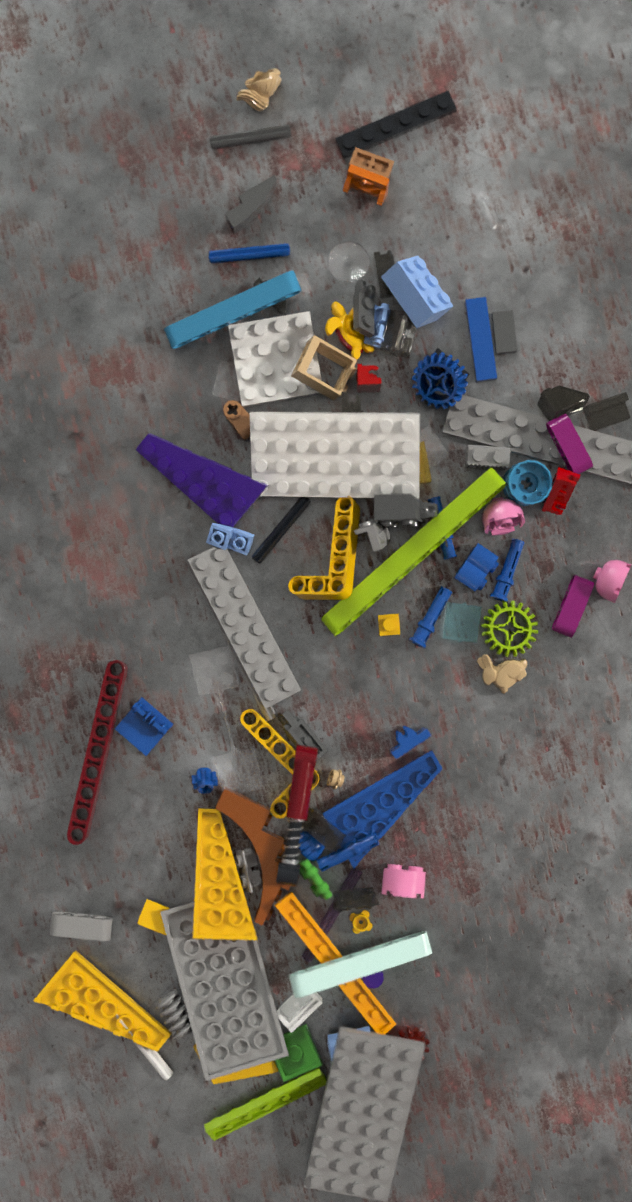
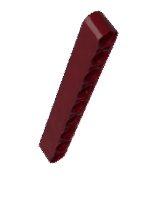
[67,660,128,845]

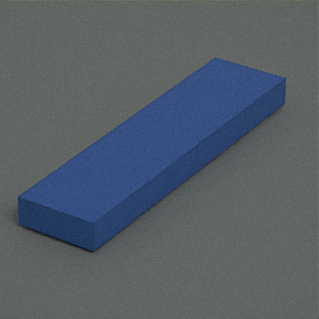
[465,297,497,382]

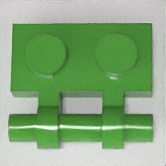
[298,859,333,900]

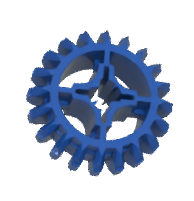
[411,352,468,409]

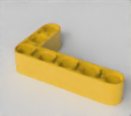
[288,495,360,600]
[240,709,319,819]

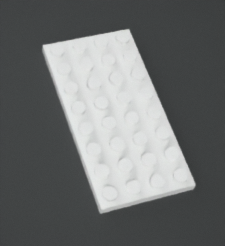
[250,412,420,499]

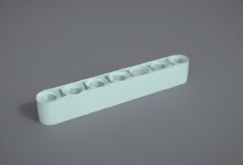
[289,931,432,998]

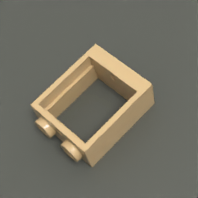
[291,335,357,401]

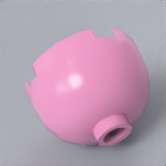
[482,497,525,535]
[593,560,631,603]

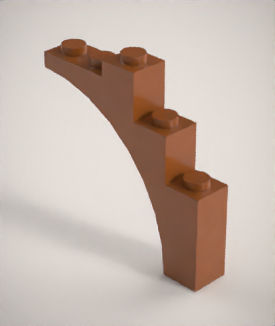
[215,787,299,925]

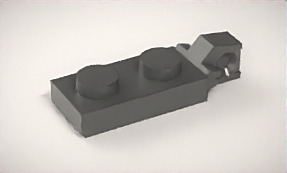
[278,710,328,761]

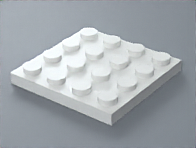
[228,311,322,407]

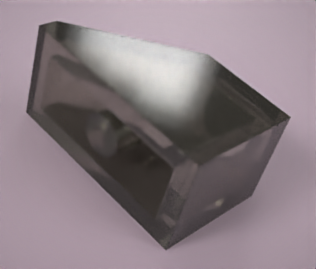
[537,385,590,421]

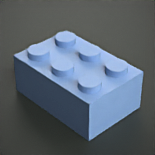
[381,256,453,328]

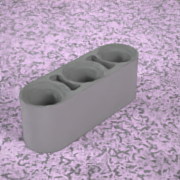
[49,911,113,941]

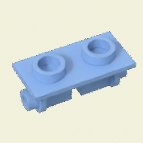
[364,303,391,349]

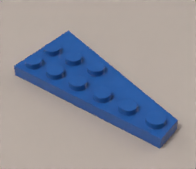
[322,750,442,868]

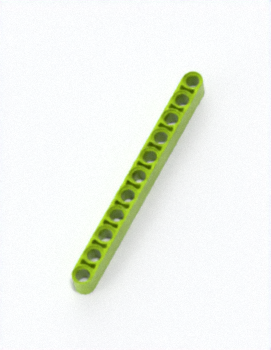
[321,468,507,636]

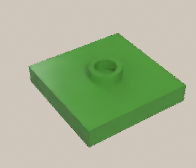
[275,1024,323,1082]

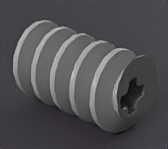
[155,989,192,1039]

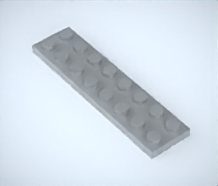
[186,542,301,710]

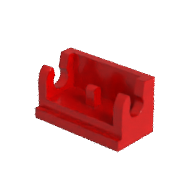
[356,363,382,393]
[542,467,580,515]

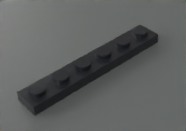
[335,90,457,160]

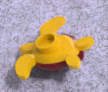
[325,301,374,360]

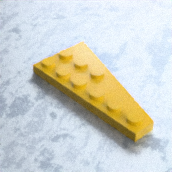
[193,808,257,940]
[33,950,172,1052]

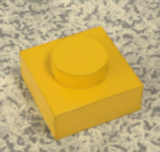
[377,613,400,636]

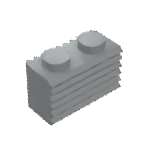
[465,445,510,472]

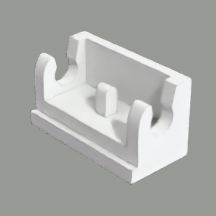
[276,992,322,1033]

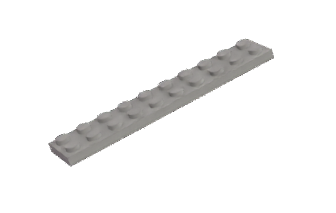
[442,395,632,485]

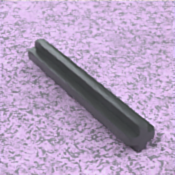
[210,124,291,149]

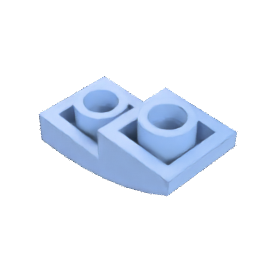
[206,523,255,556]

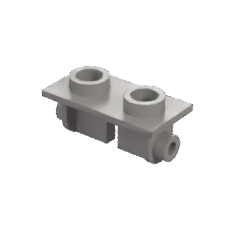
[234,847,262,893]

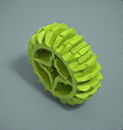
[481,601,538,657]

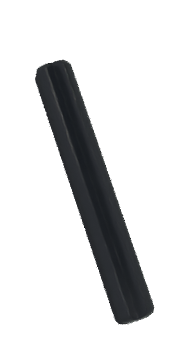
[252,497,311,564]

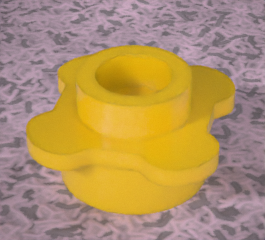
[349,910,373,934]

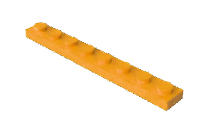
[274,892,396,1035]

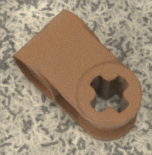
[223,400,250,441]

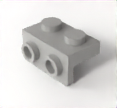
[354,518,391,552]

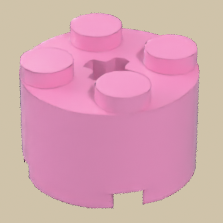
[382,864,426,898]

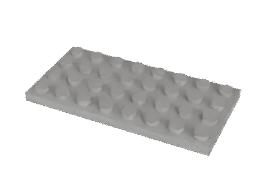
[160,902,289,1081]
[304,1027,425,1202]

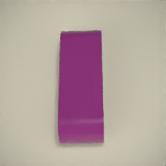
[546,413,593,474]
[552,574,594,638]

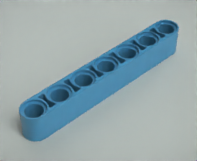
[164,271,302,349]

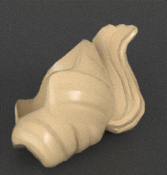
[236,68,282,111]

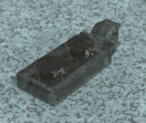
[302,807,346,853]

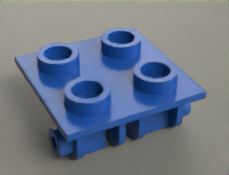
[115,697,173,756]

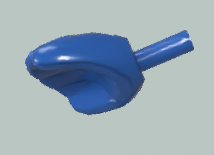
[299,830,334,862]

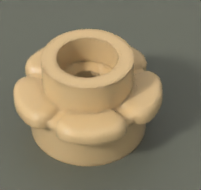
[327,769,345,790]

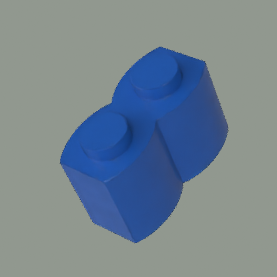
[453,543,499,592]

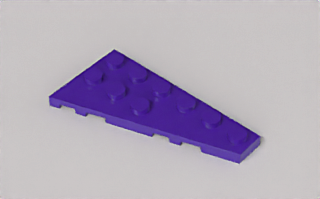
[135,433,268,527]

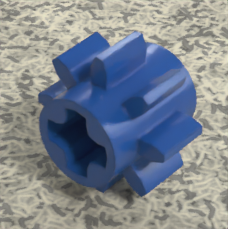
[191,767,218,794]

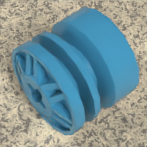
[503,460,553,506]

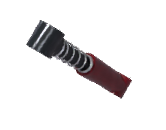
[276,745,318,886]

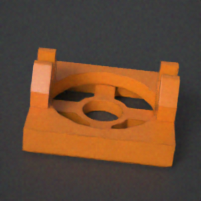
[343,165,390,206]

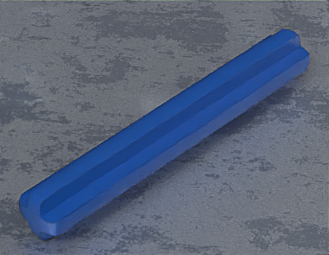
[208,243,290,263]

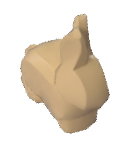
[477,654,528,694]

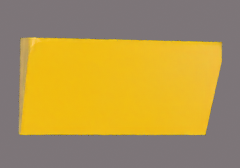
[137,899,170,936]

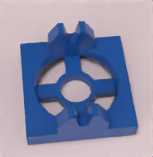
[390,726,431,759]

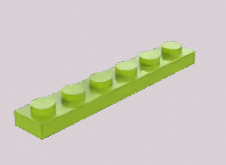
[204,1068,327,1141]

